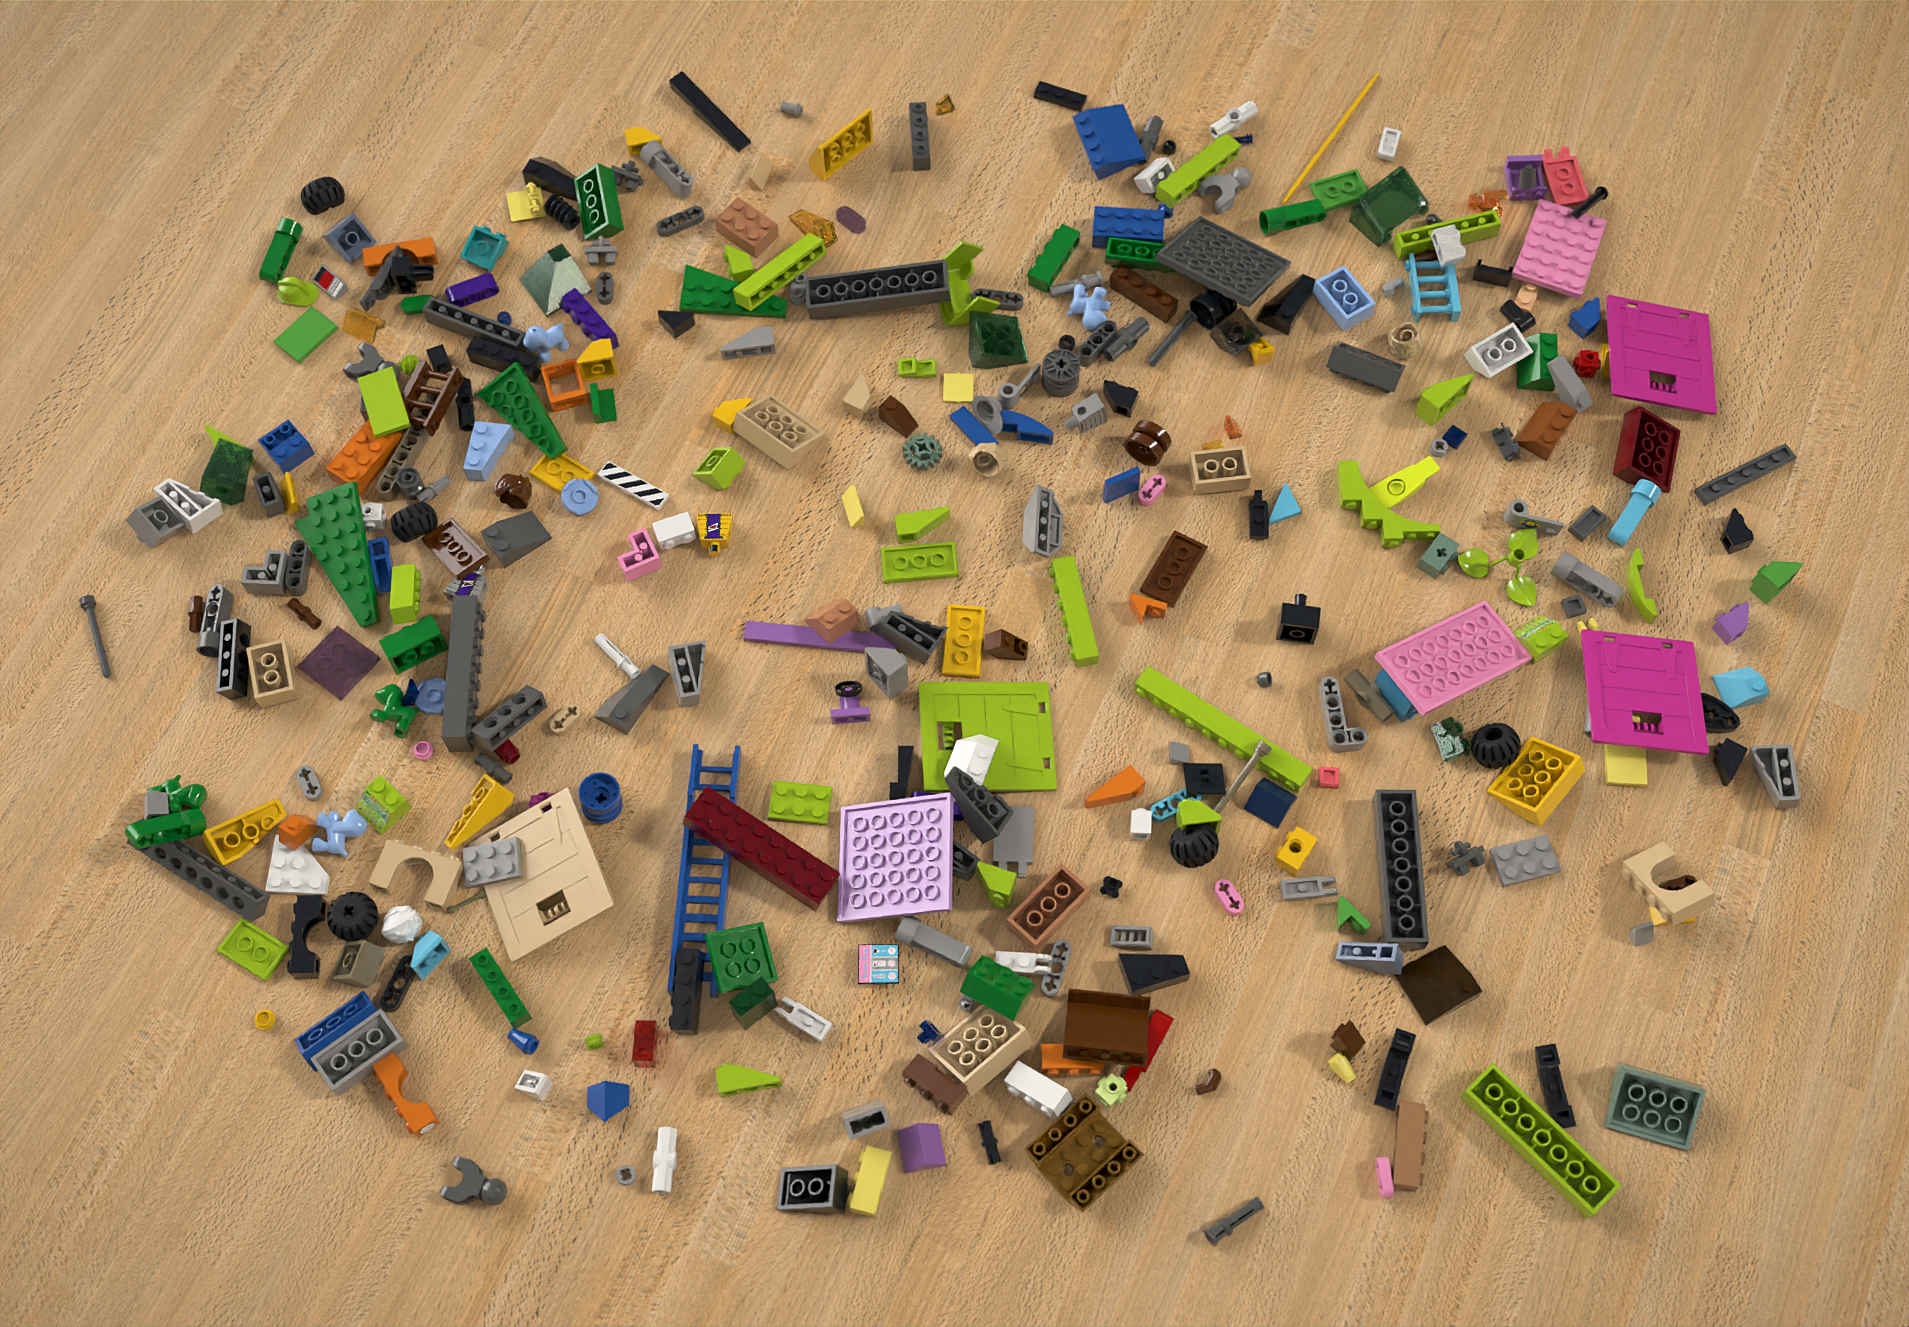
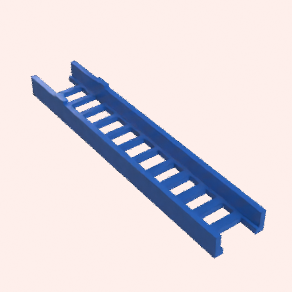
[667,744,742,998]

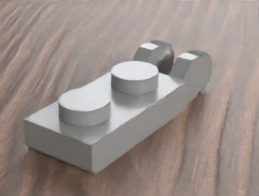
[1280,876,1338,901]

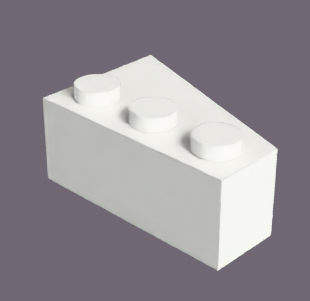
[153,478,223,534]
[1004,1061,1075,1121]

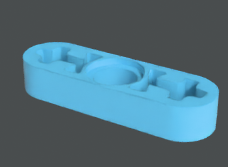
[1150,788,1202,823]

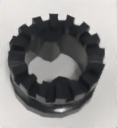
[1058,335,1075,351]

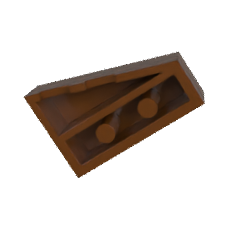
[902,1053,967,1116]

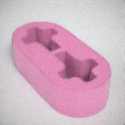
[1138,474,1166,506]
[1214,879,1244,916]
[1375,1157,1394,1198]

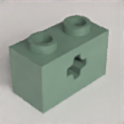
[1417,532,1460,579]

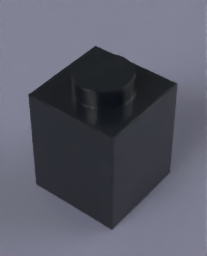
[426,344,453,374]

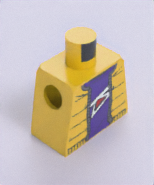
[697,513,734,557]

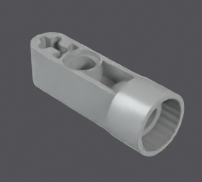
[640,140,693,198]
[1550,551,1624,608]
[894,915,973,969]

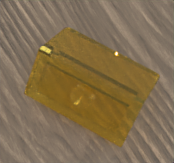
[342,308,386,343]

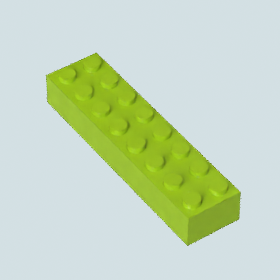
[1460,1063,1622,1220]

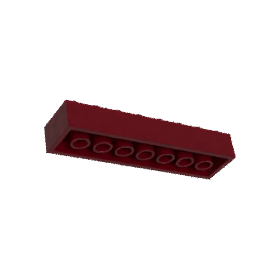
[682,786,841,912]

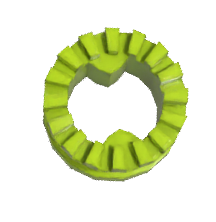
[584,1034,605,1051]

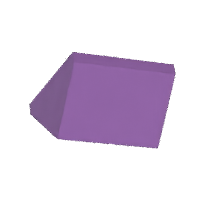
[897,1123,946,1174]

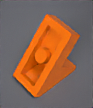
[1129,593,1168,625]

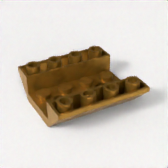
[1024,1093,1144,1213]

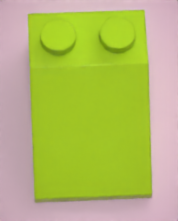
[1415,373,1475,427]

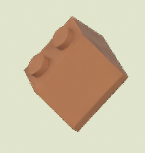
[805,599,859,644]

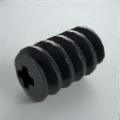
[544,193,581,231]

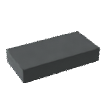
[1568,505,1607,542]

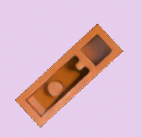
[1084,765,1146,809]

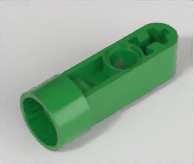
[1259,199,1327,235]
[259,218,304,284]
[125,808,206,849]

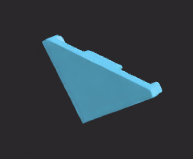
[1268,483,1301,525]

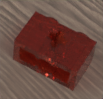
[632,1020,659,1068]

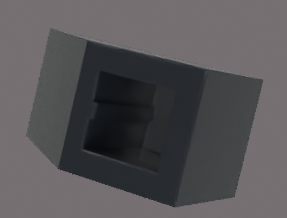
[1103,380,1139,418]
[1720,508,1754,554]

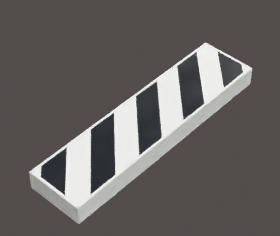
[598,461,669,511]

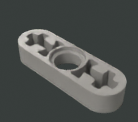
[1041,939,1071,997]

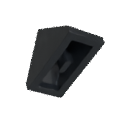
[658,310,695,339]

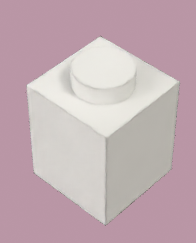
[1130,808,1152,840]

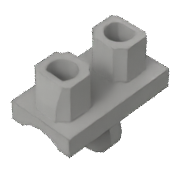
[584,236,619,265]

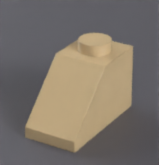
[842,374,872,419]

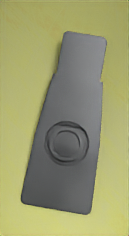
[359,245,404,312]

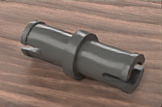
[474,753,513,785]

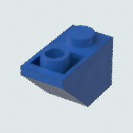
[1567,297,1600,340]

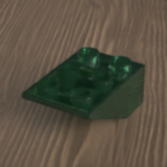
[199,438,253,506]

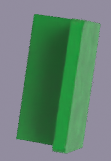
[590,383,617,424]

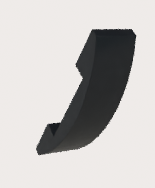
[1374,1028,1416,1112]
[1534,1043,1576,1129]

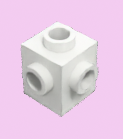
[361,502,386,531]

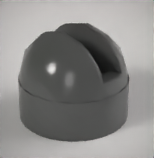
[1257,671,1272,687]

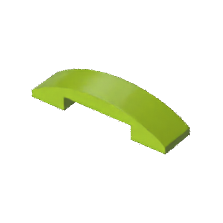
[1627,548,1658,624]

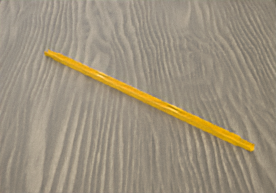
[1282,72,1380,205]

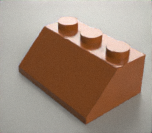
[1515,402,1578,461]

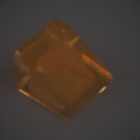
[1224,415,1242,440]

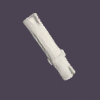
[594,633,641,679]

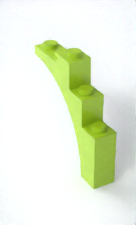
[1336,461,1440,549]

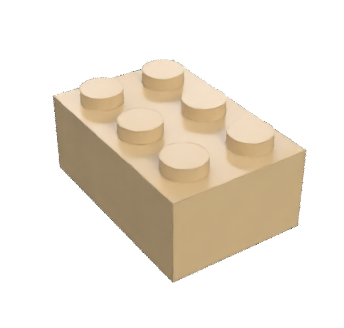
[1188,446,1251,495]
[246,638,300,708]

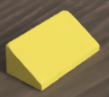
[842,485,865,528]

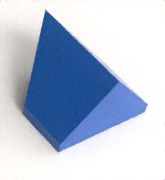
[587,1081,630,1122]

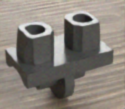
[611,160,644,192]
[1446,840,1485,876]

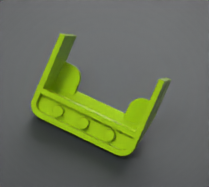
[938,240,1000,327]

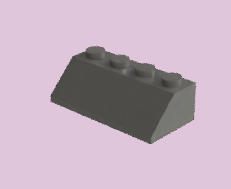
[1326,341,1406,393]

